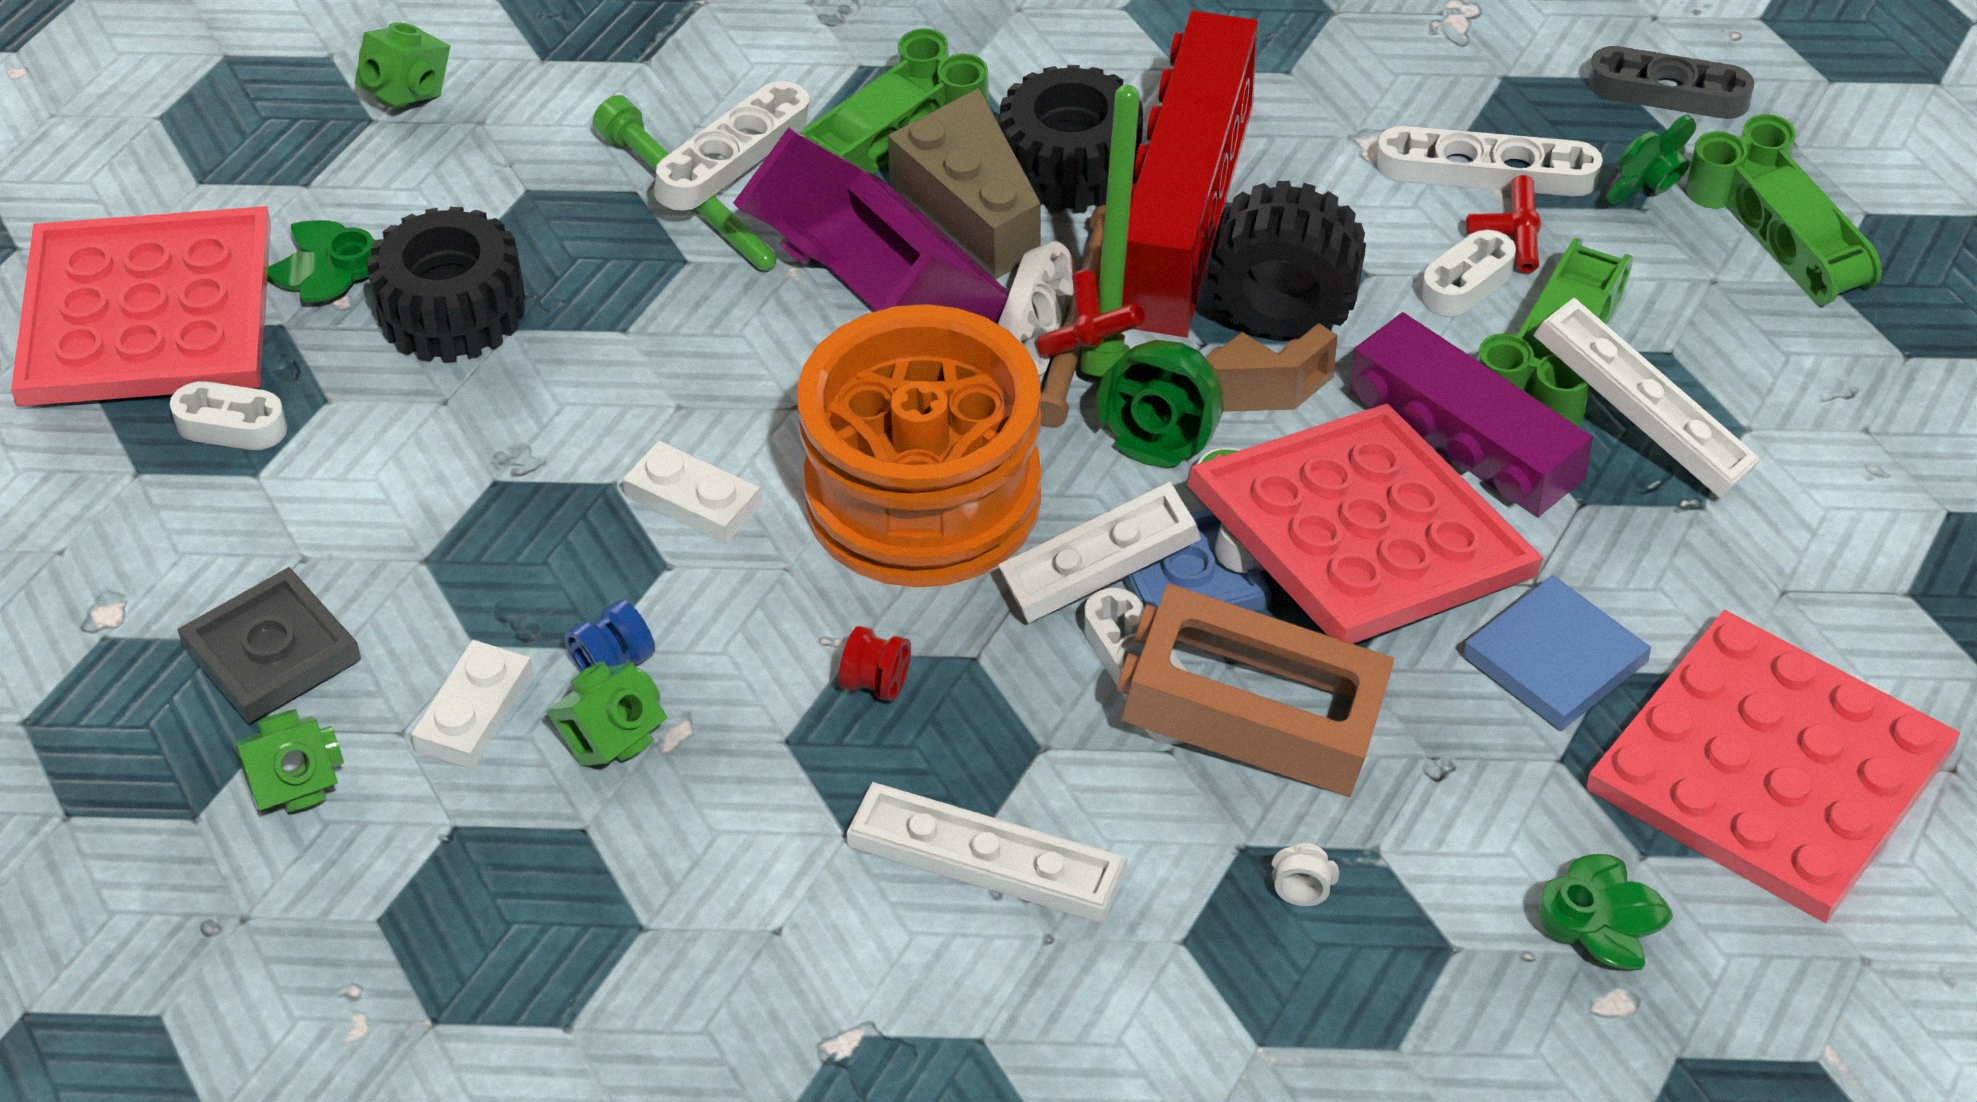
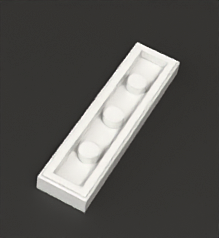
[1533,298,1761,499]
[847,782,1127,924]

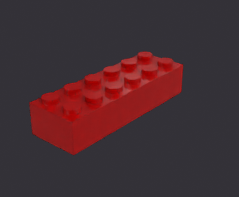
[1122,10,1258,338]

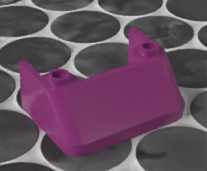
[733,127,1010,323]

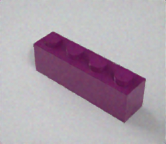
[1350,312,1593,518]

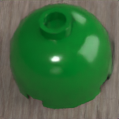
[1097,340,1224,468]

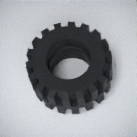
[999,65,1143,212]
[1207,181,1366,342]
[367,206,525,361]

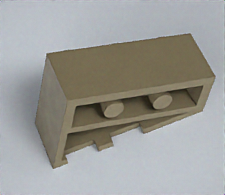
[888,88,1041,279]

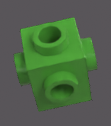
[354,22,451,108]
[546,661,668,766]
[233,709,344,812]

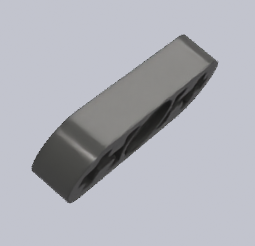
[1588,46,1754,119]

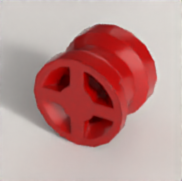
[838,626,911,702]

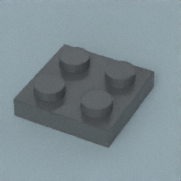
[177,567,361,723]

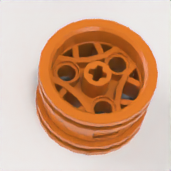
[797,304,1041,588]

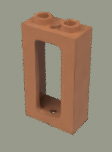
[1116,583,1395,797]

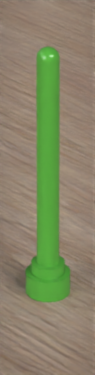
[1080,84,1140,377]
[592,95,777,271]

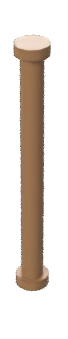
[1040,205,1106,428]

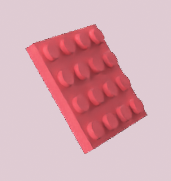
[11,206,271,406]
[1187,403,1543,644]
[1586,609,1960,923]

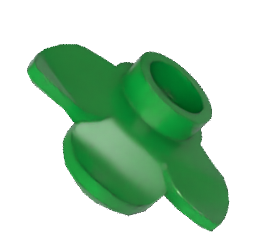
[1606,114,1696,204]
[267,220,375,302]
[1539,854,1673,970]

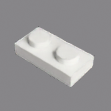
[623,441,762,544]
[411,639,534,770]

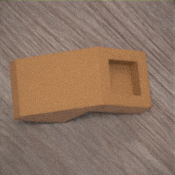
[1206,323,1337,412]

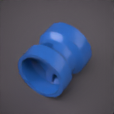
[564,599,655,672]

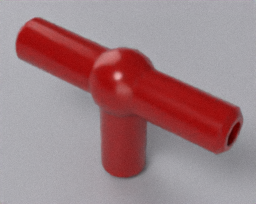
[1466,175,1542,273]
[1037,270,1145,358]

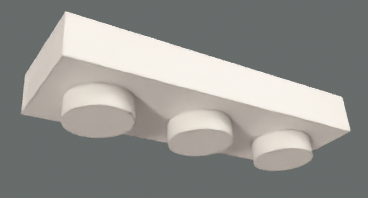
[998,481,1201,623]

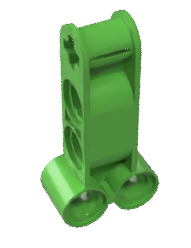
[799,28,989,174]
[1686,114,1882,306]
[1477,238,1633,428]

